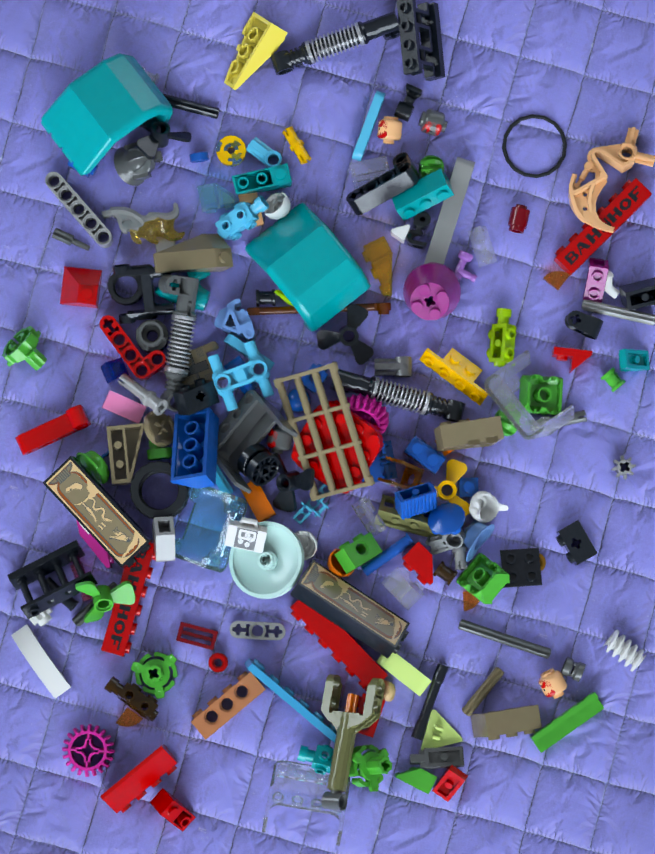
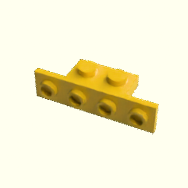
[419,348,489,405]

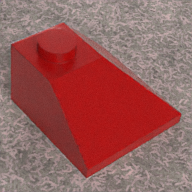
[60,266,102,308]

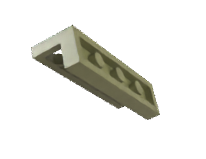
[375,494,439,537]

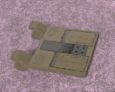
[170,341,226,385]

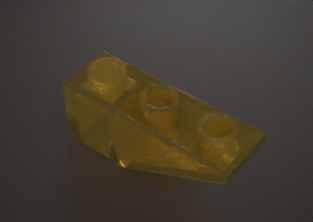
[362,236,392,299]

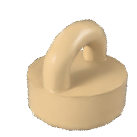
[383,680,396,702]

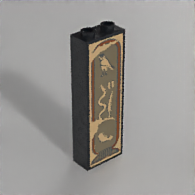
[43,456,153,568]
[291,560,410,658]

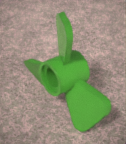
[75,581,136,623]

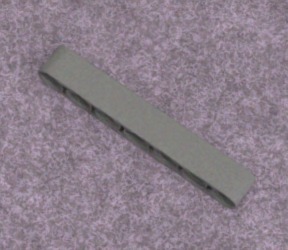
[424,157,475,265]

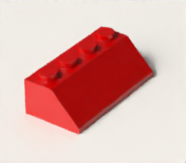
[100,744,178,813]

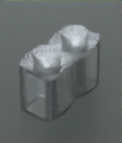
[381,567,425,611]

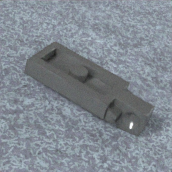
[409,746,464,769]

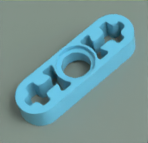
[224,333,275,372]

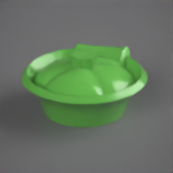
[76,451,110,484]

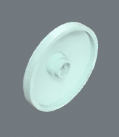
[229,521,304,599]

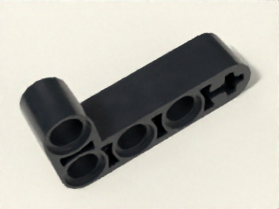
[346,152,420,215]

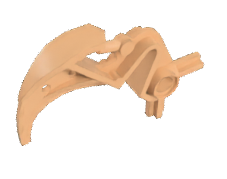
[568,127,655,233]

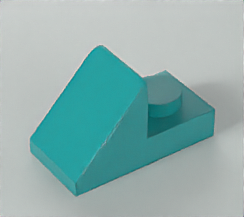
[619,349,650,372]

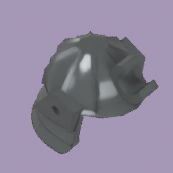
[114,142,163,186]

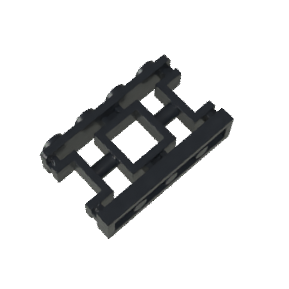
[397,0,445,81]

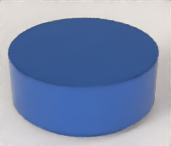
[189,152,209,163]

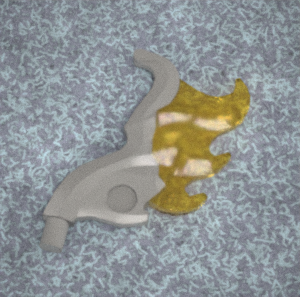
[101,203,185,244]

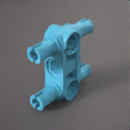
[208,340,274,412]

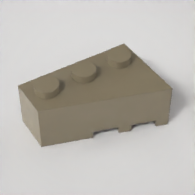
[434,416,504,452]

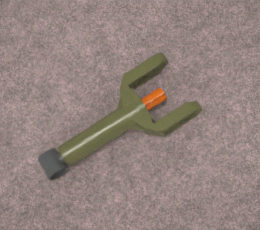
[321,674,385,811]

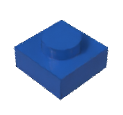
[459,477,478,497]

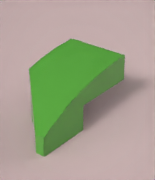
[394,766,437,794]

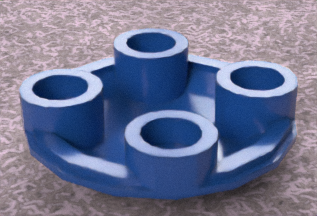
[428,503,465,535]

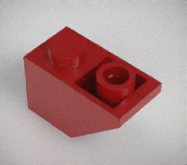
[402,541,433,586]
[150,788,196,832]

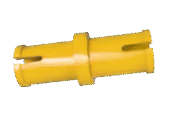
[282,126,312,165]

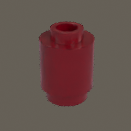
[508,204,530,234]

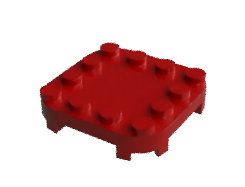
[291,400,384,494]

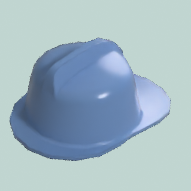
[464,520,495,562]

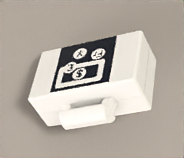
[225,517,267,553]

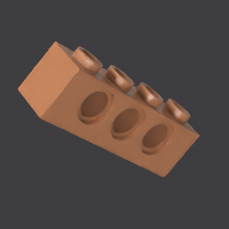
[191,671,266,740]

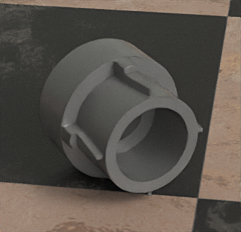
[136,319,169,353]

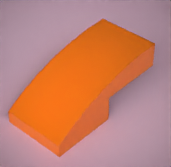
[240,481,276,522]

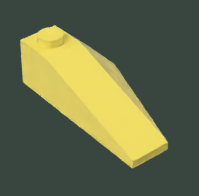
[224,12,287,90]

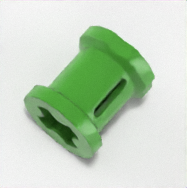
[601,367,626,392]

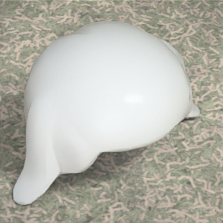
[469,491,509,523]

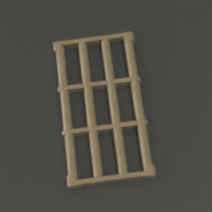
[273,362,375,501]

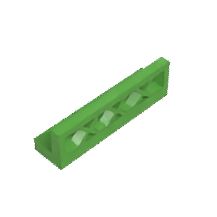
[530,692,604,753]

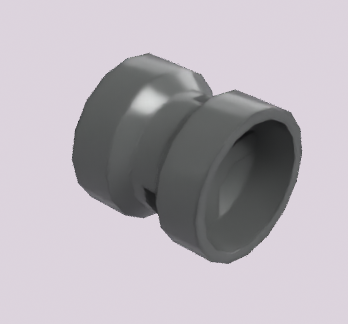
[561,657,586,682]

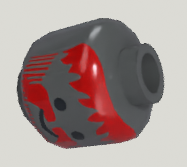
[418,109,448,136]
[266,425,293,454]

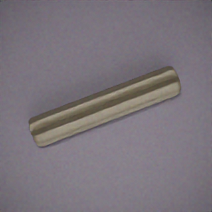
[462,667,504,716]

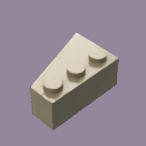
[106,423,144,486]
[470,705,542,740]

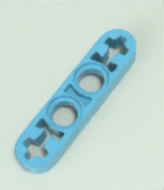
[352,91,386,162]

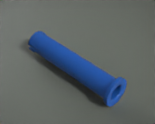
[360,532,415,576]

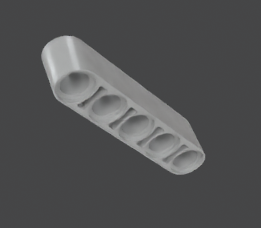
[45,172,114,248]

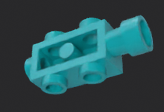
[297,745,334,775]

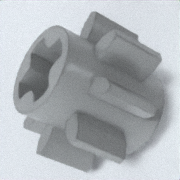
[611,455,636,480]

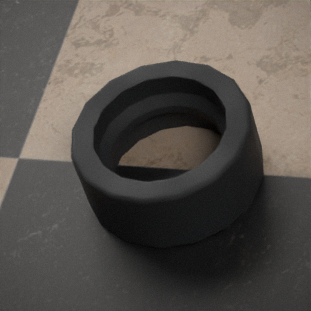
[108,273,143,306]

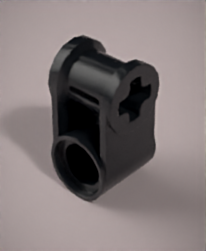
[565,310,603,340]

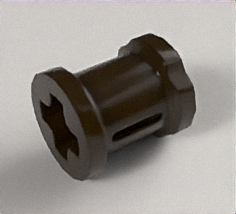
[433,561,458,586]

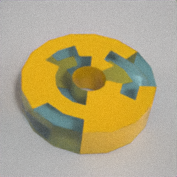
[216,135,246,167]

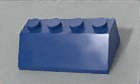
[170,408,219,489]

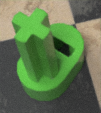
[147,440,173,460]

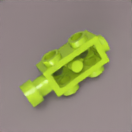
[487,308,516,367]

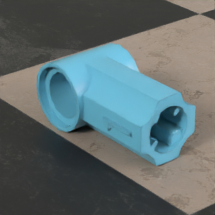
[246,137,282,168]

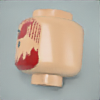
[377,116,403,144]
[538,668,567,699]

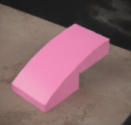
[102,390,147,424]

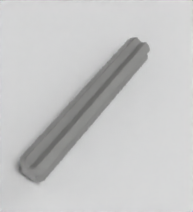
[581,299,655,325]

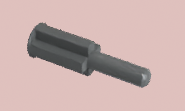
[52,228,90,251]

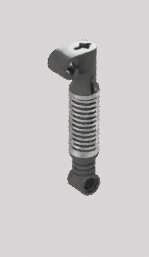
[158,274,199,412]

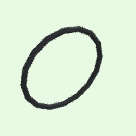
[502,114,567,178]

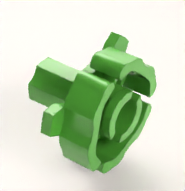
[2,326,47,371]
[131,652,178,699]
[349,745,392,792]

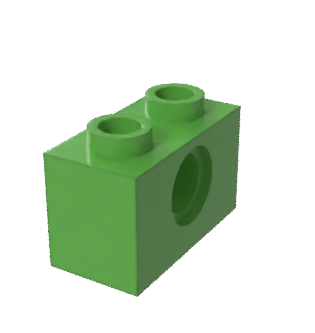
[334,532,383,574]

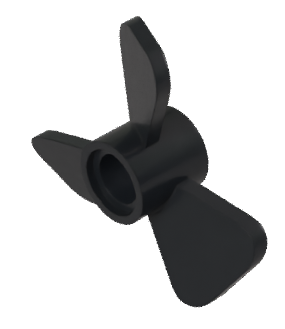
[137,116,191,159]
[316,304,374,365]
[273,453,315,512]

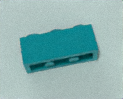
[392,168,454,221]

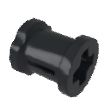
[256,289,276,307]

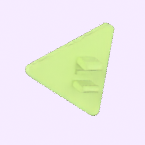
[421,710,462,750]

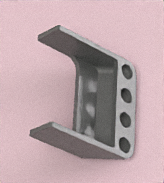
[217,390,298,494]

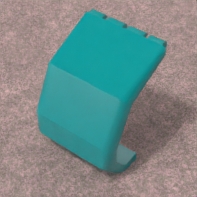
[41,53,173,176]
[245,203,371,332]

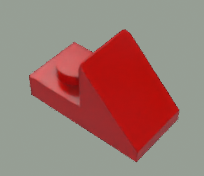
[552,347,592,373]
[432,765,468,802]

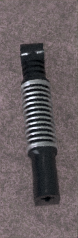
[270,11,400,75]
[330,369,465,423]

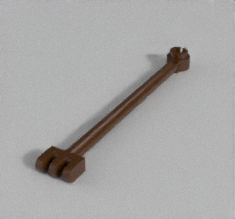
[246,303,391,315]

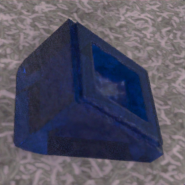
[101,357,129,383]

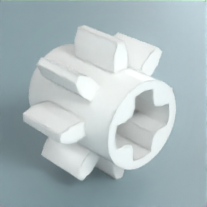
[30,608,53,627]

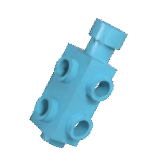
[215,195,269,241]

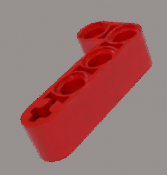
[99,315,167,381]
[15,405,91,455]

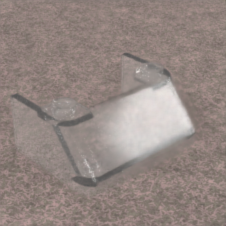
[484,350,575,440]

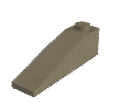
[153,234,233,273]

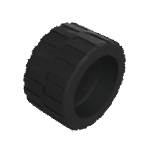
[130,461,190,519]

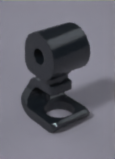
[394,83,423,122]
[406,211,431,249]

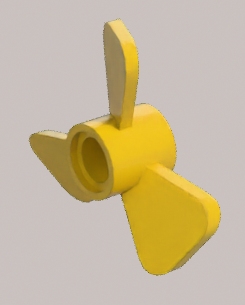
[416,459,470,516]

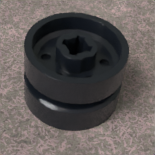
[237,444,280,486]

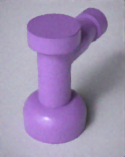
[454,250,477,282]

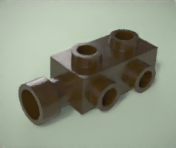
[104,676,159,722]

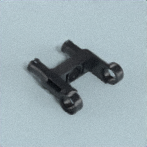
[113,264,175,324]

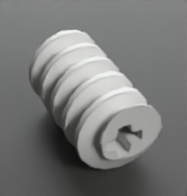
[603,630,646,672]

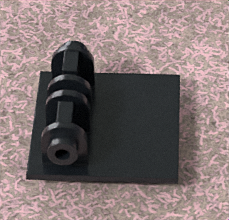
[500,548,542,588]

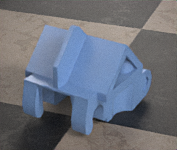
[214,298,256,342]

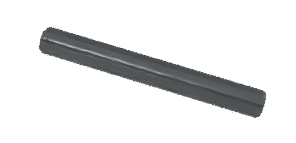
[458,619,551,659]

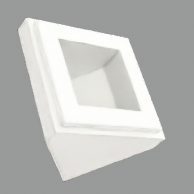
[391,224,410,244]

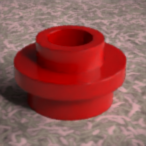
[209,653,228,672]

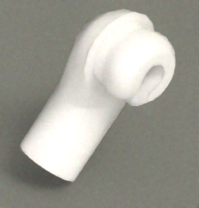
[604,270,620,299]

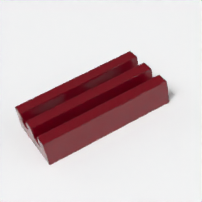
[176,622,218,650]

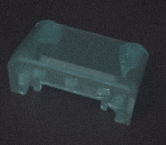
[175,487,247,572]

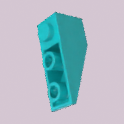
[232,163,292,195]

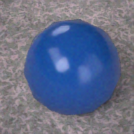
[287,388,310,412]

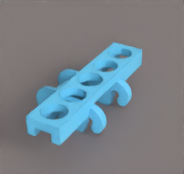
[293,484,329,525]

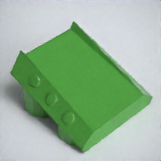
[518,374,563,415]
[456,553,510,604]

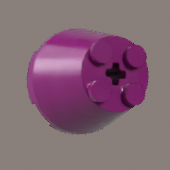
[403,262,461,320]

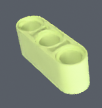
[376,653,432,696]

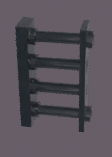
[7,540,98,619]

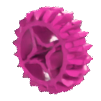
[347,393,389,434]
[62,724,115,777]

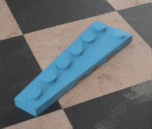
[244,658,337,743]

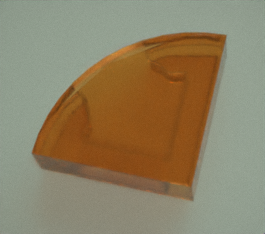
[543,271,570,290]
[462,591,480,611]
[116,707,143,727]

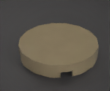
[143,411,174,447]

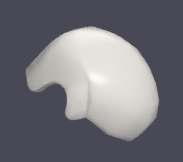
[264,192,291,220]
[295,530,317,561]

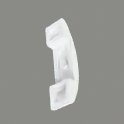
[11,624,71,699]

